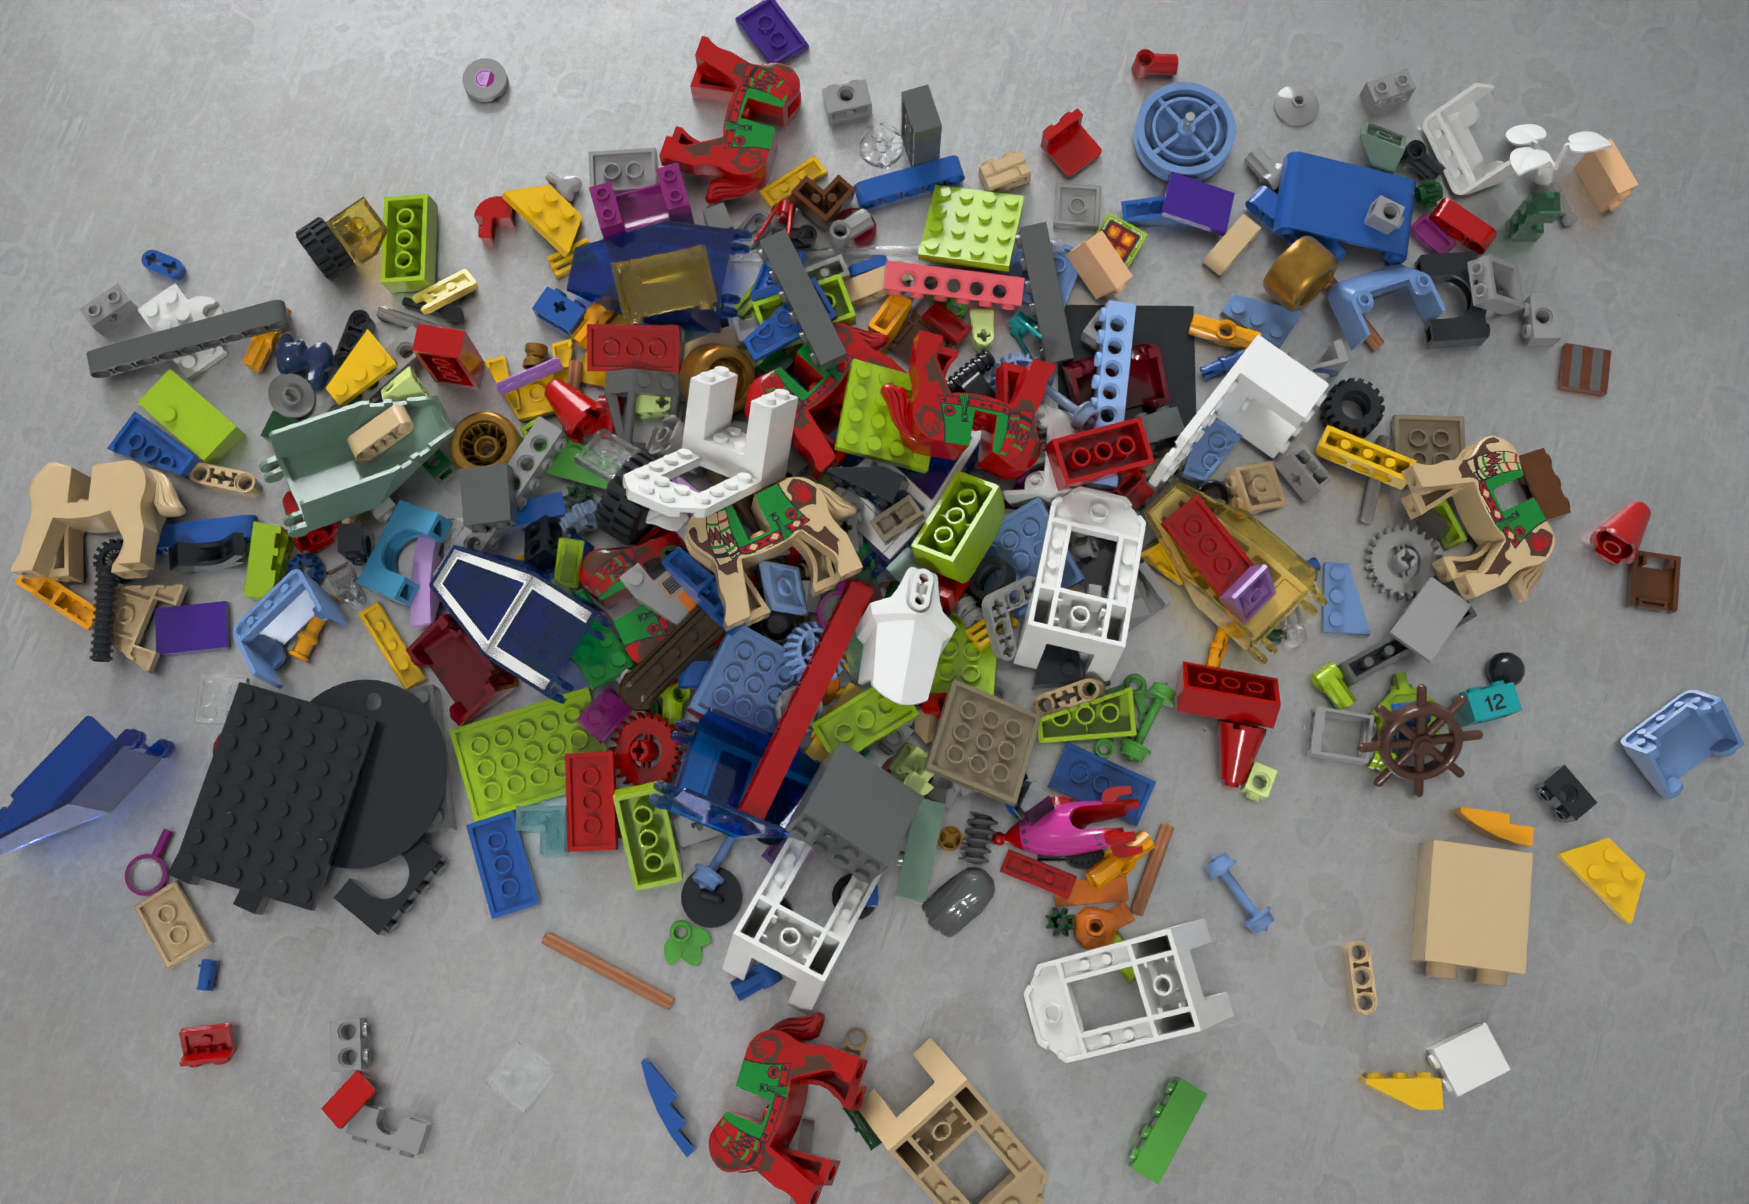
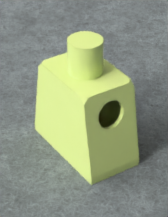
[381,366,431,402]

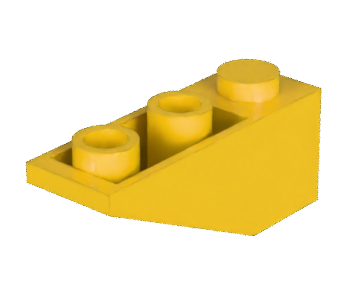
[1359,1072,1444,1110]

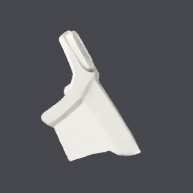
[855,567,956,705]

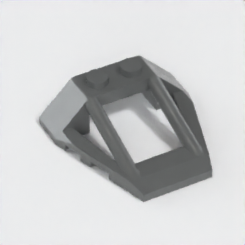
[604,369,688,464]

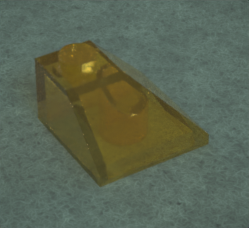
[326,197,388,267]

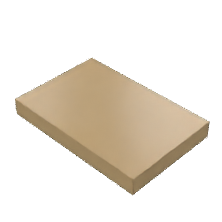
[133,880,214,970]

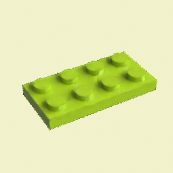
[811,687,920,754]

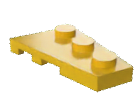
[326,329,398,408]

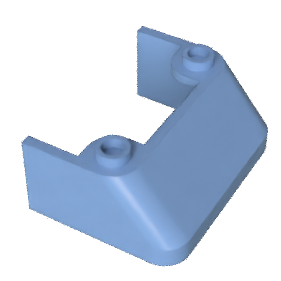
[1327,264,1446,350]
[233,569,348,689]

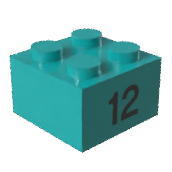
[1452,680,1522,728]

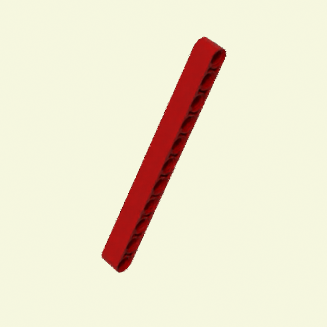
[735,577,873,829]

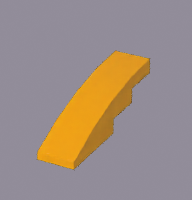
[14,576,96,631]

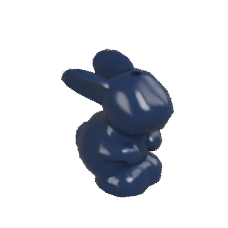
[275,332,334,391]

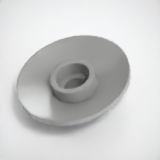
[1274,85,1319,127]
[268,373,315,418]

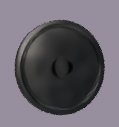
[681,866,742,928]

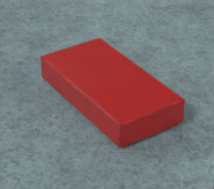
[922,301,972,347]

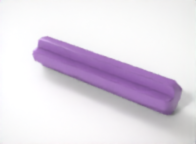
[496,357,563,395]

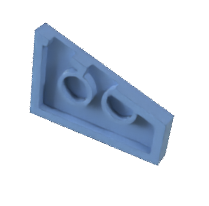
[1220,294,1303,349]
[1181,419,1243,484]
[1321,562,1371,636]

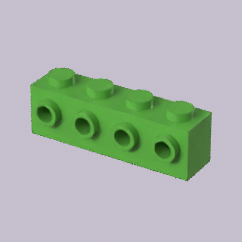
[1128,1077,1207,1185]

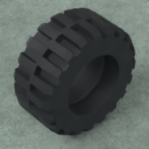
[595,452,673,545]

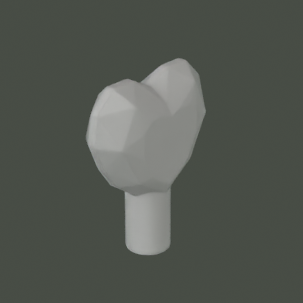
[546,172,582,203]

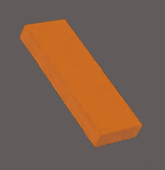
[1054,876,1129,907]

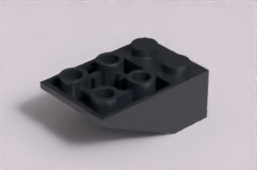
[827,466,910,510]

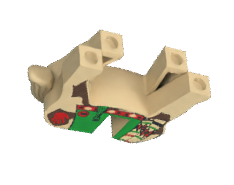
[1401,436,1555,603]
[685,477,863,631]

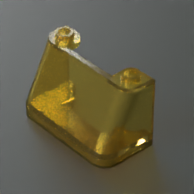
[611,244,718,325]

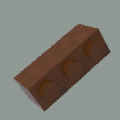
[1517,448,1571,523]

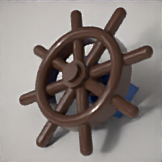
[1357,684,1483,797]

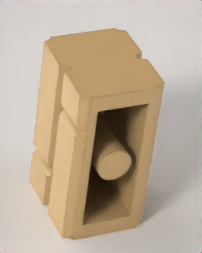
[978,151,1031,193]

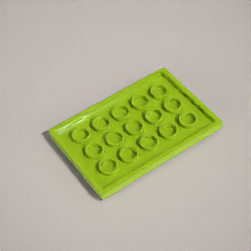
[449,687,608,822]

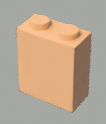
[1574,139,1639,213]
[1065,230,1133,299]

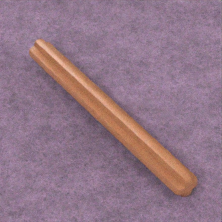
[541,932,675,1010]

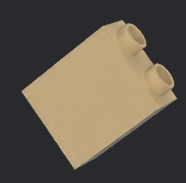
[1410,840,1533,987]

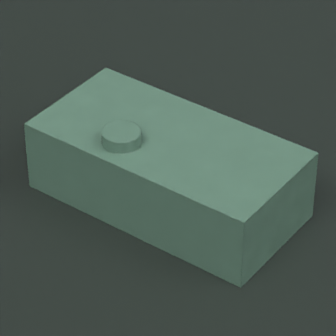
[895,799,945,904]

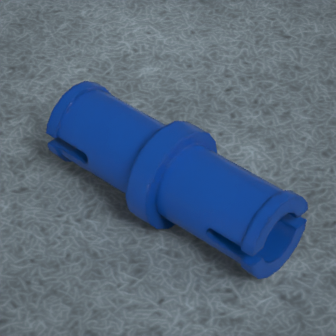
[1199,348,1245,381]

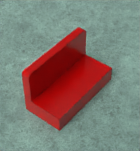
[321,1070,376,1129]

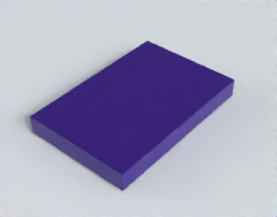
[735,0,809,64]
[1160,172,1235,236]
[155,601,230,656]

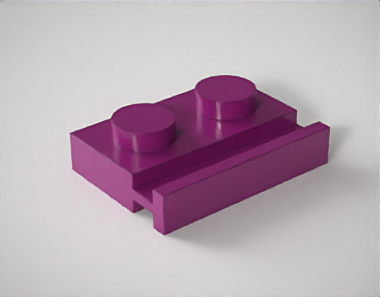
[575,685,633,744]

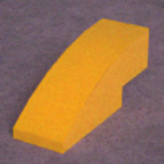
[867,295,912,355]
[1453,807,1534,848]

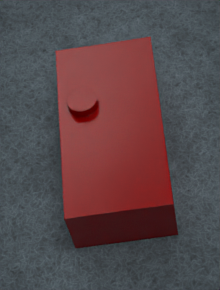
[412,323,485,389]
[1045,417,1155,491]
[1176,661,1281,729]

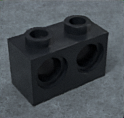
[524,515,562,574]

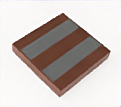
[1558,343,1611,396]

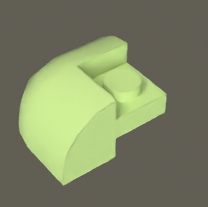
[888,741,935,796]

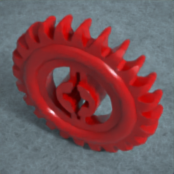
[608,711,683,787]

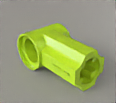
[1310,662,1357,710]
[661,681,690,729]

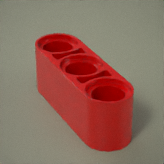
[1429,198,1497,255]

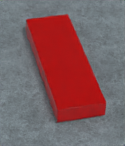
[1000,849,1077,900]

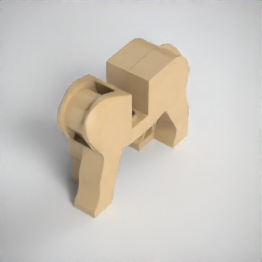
[11,460,186,584]

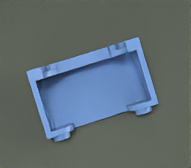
[1621,690,1744,800]

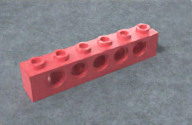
[882,260,1025,310]

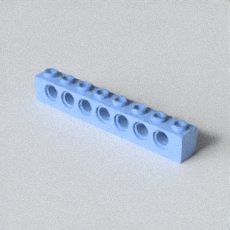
[1084,300,1136,491]

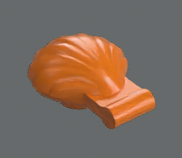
[1073,901,1135,950]

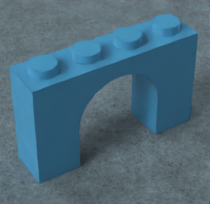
[356,500,453,607]

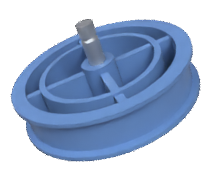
[1133,82,1236,181]

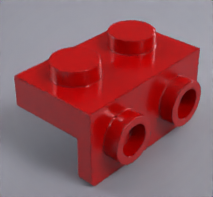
[179,1022,237,1068]

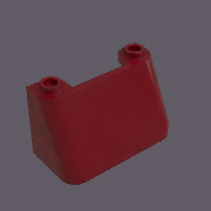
[1062,343,1170,415]
[406,613,519,726]

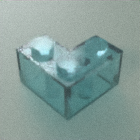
[516,805,569,857]

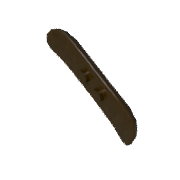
[619,605,726,711]

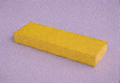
[759,155,828,209]

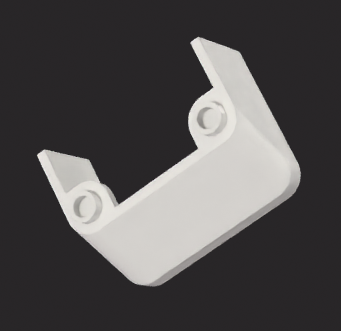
[1423,83,1515,195]
[1002,405,1083,507]

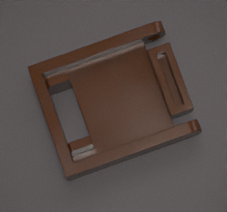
[888,311,955,366]
[1626,551,1681,613]

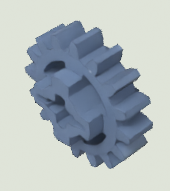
[559,499,600,535]

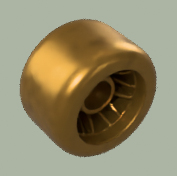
[1263,236,1338,312]
[679,343,756,414]
[449,411,523,471]

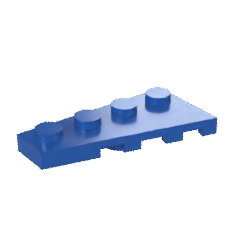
[743,277,837,363]
[107,411,200,478]

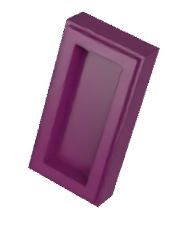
[1410,213,1457,254]

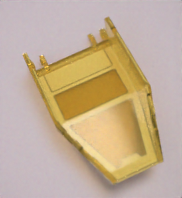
[1144,481,1328,664]

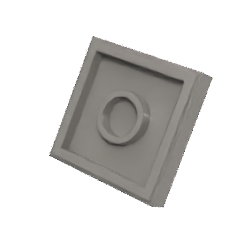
[1053,183,1101,231]

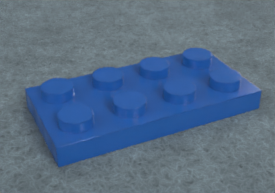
[1047,742,1156,827]
[466,810,541,919]

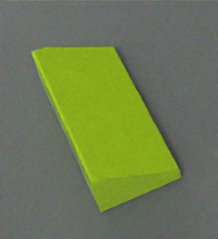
[1425,498,1470,551]

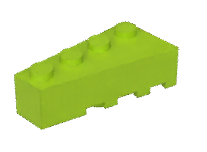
[1038,687,1137,744]

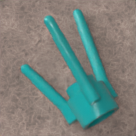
[1008,311,1043,360]

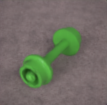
[1119,682,1176,763]

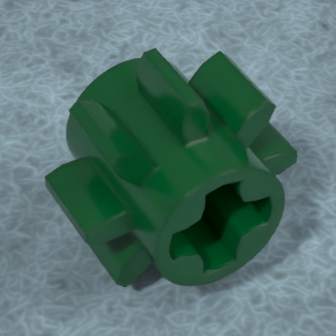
[1415,178,1443,208]
[563,482,594,510]
[1045,907,1076,937]

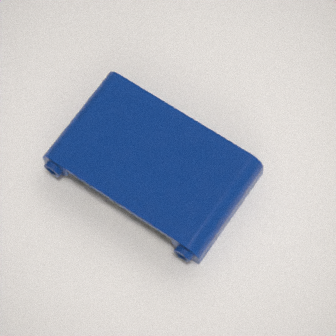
[1273,151,1416,265]

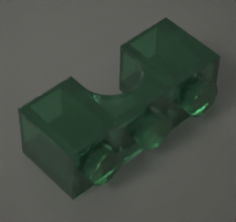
[1505,192,1561,242]

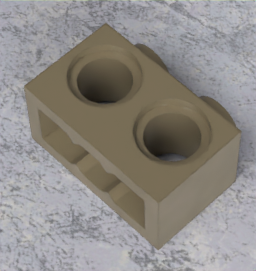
[869,494,925,546]

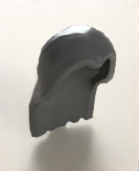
[922,867,995,937]

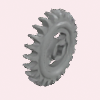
[1364,524,1443,600]

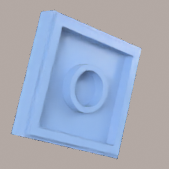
[759,561,806,615]

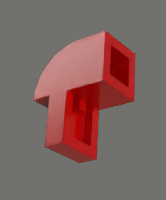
[474,196,516,247]

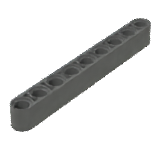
[86,300,289,378]

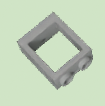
[1467,254,1525,315]
[1305,706,1377,766]

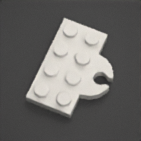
[137,283,228,381]

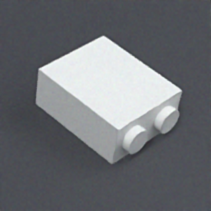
[1426,1023,1511,1096]

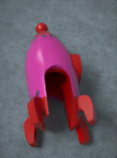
[992,786,1144,858]

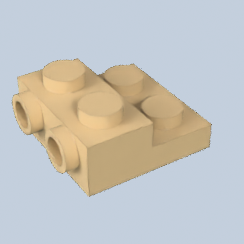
[1224,461,1287,517]

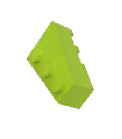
[243,521,295,602]

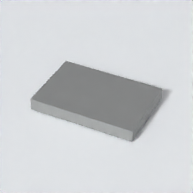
[589,148,658,195]
[1389,576,1471,663]

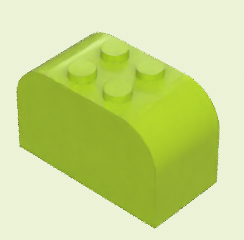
[911,470,1005,583]

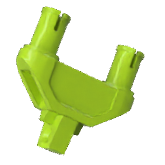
[1370,672,1441,740]

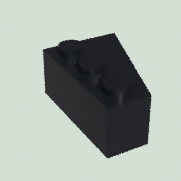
[1031,644,1082,690]

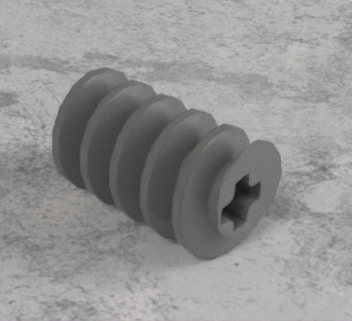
[958,811,998,865]

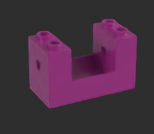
[589,163,695,251]

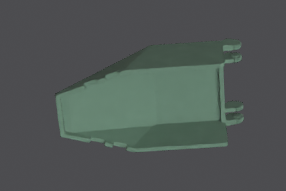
[259,395,455,538]

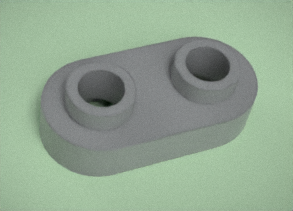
[733,209,771,251]

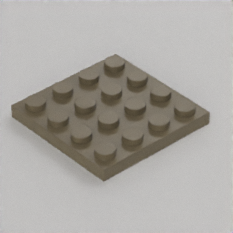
[923,679,1042,806]

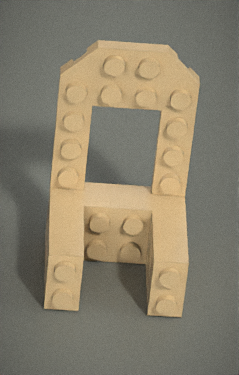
[859,1038,1048,1204]

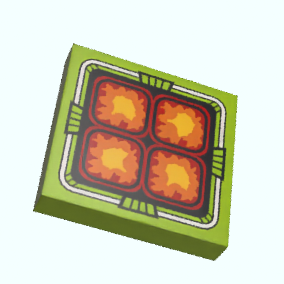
[1096,212,1148,268]

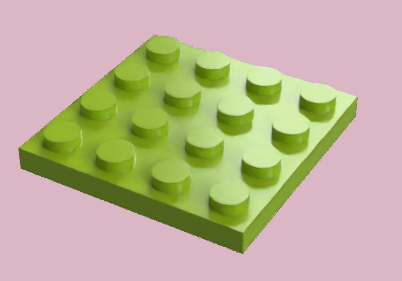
[918,184,1024,272]
[834,359,930,474]
[930,609,999,695]

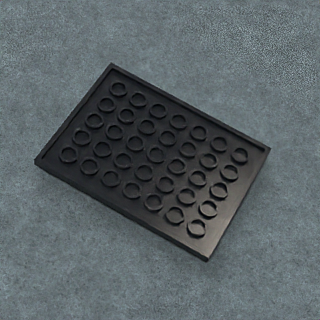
[172,682,379,911]

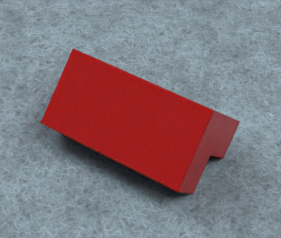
[1111,471,1155,512]

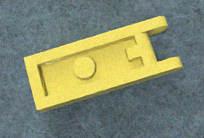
[412,268,478,315]

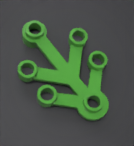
[1094,674,1149,759]

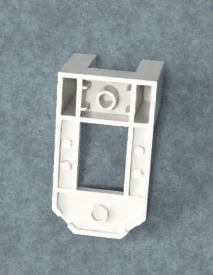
[1148,335,1330,487]
[623,366,798,518]
[1013,486,1146,686]
[722,833,883,1015]
[1023,918,1234,1063]

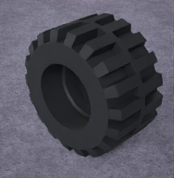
[295,217,354,281]
[1320,378,1385,438]

